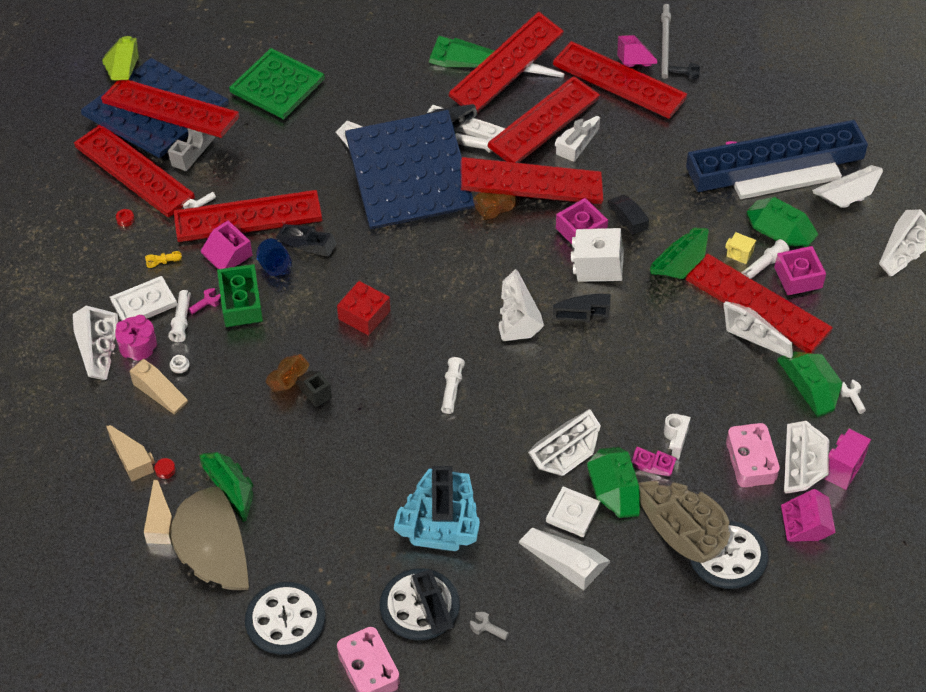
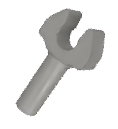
[565,119,591,145]
[470,612,509,640]

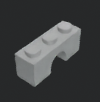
[168,128,215,171]

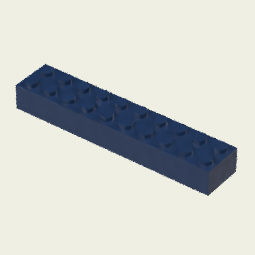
[686,120,868,192]

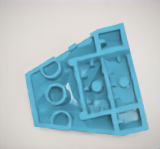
[394,469,480,551]

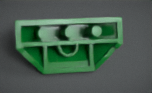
[746,197,818,247]
[650,227,709,279]
[777,351,843,417]
[587,447,640,518]
[199,452,254,522]

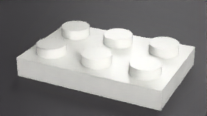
[110,276,177,321]

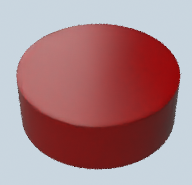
[116,209,135,227]
[154,458,176,479]

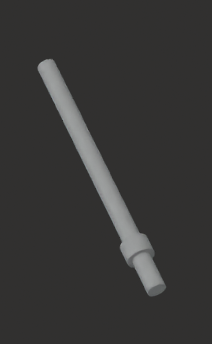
[661,4,671,79]

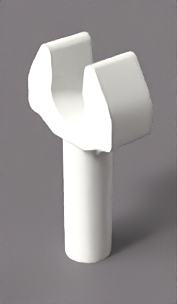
[183,192,216,209]
[840,380,866,414]

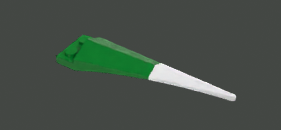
[429,36,564,77]

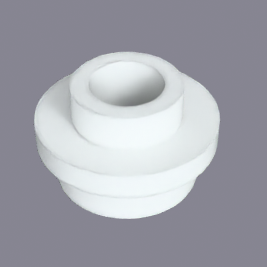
[170,355,189,373]

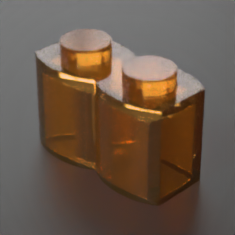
[473,192,515,220]
[266,354,309,392]

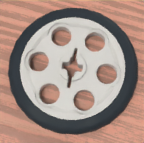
[690,520,769,589]
[380,568,460,640]
[245,582,325,655]

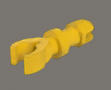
[145,251,182,268]

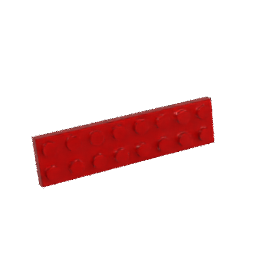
[449,12,564,113]
[553,41,687,119]
[487,76,600,163]
[101,80,239,138]
[74,125,195,218]
[460,157,603,204]
[174,190,322,242]
[685,253,833,353]

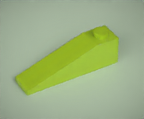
[102,36,139,80]

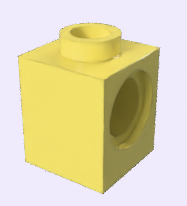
[725,232,756,264]

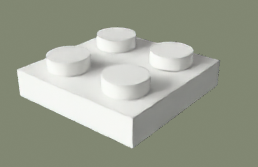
[546,487,600,537]

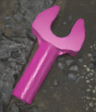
[188,288,221,315]

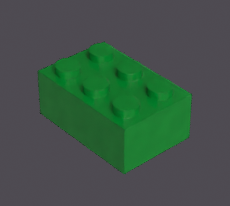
[217,264,263,327]

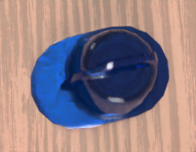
[256,238,292,276]

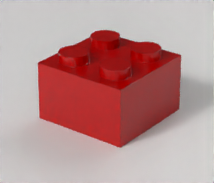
[337,281,391,336]

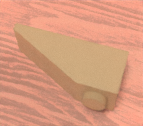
[130,359,188,415]
[106,425,155,482]
[144,480,173,544]

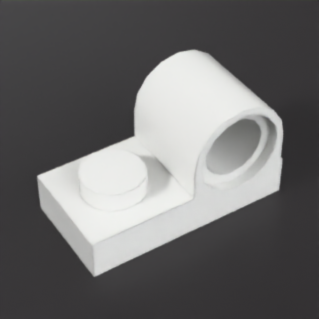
[664,414,691,460]

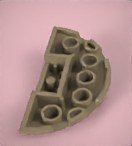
[638,481,730,563]
[171,487,249,590]

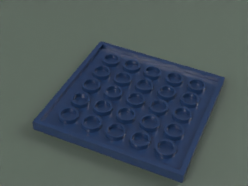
[81,58,229,158]
[345,110,475,230]

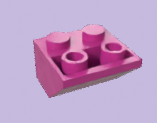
[617,35,657,67]
[201,221,253,269]
[781,489,836,542]

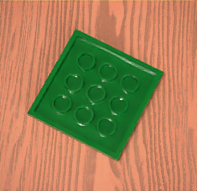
[229,48,325,119]

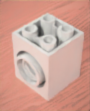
[571,228,624,282]

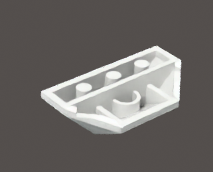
[812,165,883,208]
[528,409,601,476]
[784,421,829,493]

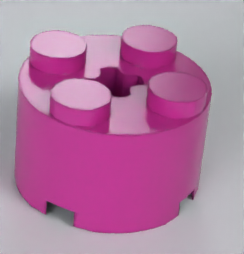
[115,314,157,360]

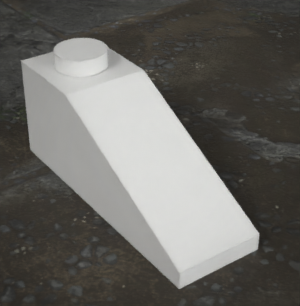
[555,116,600,162]

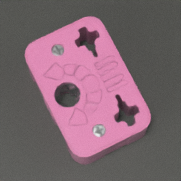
[726,423,780,488]
[337,627,400,692]

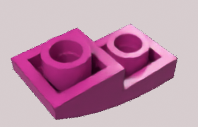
[631,447,676,476]

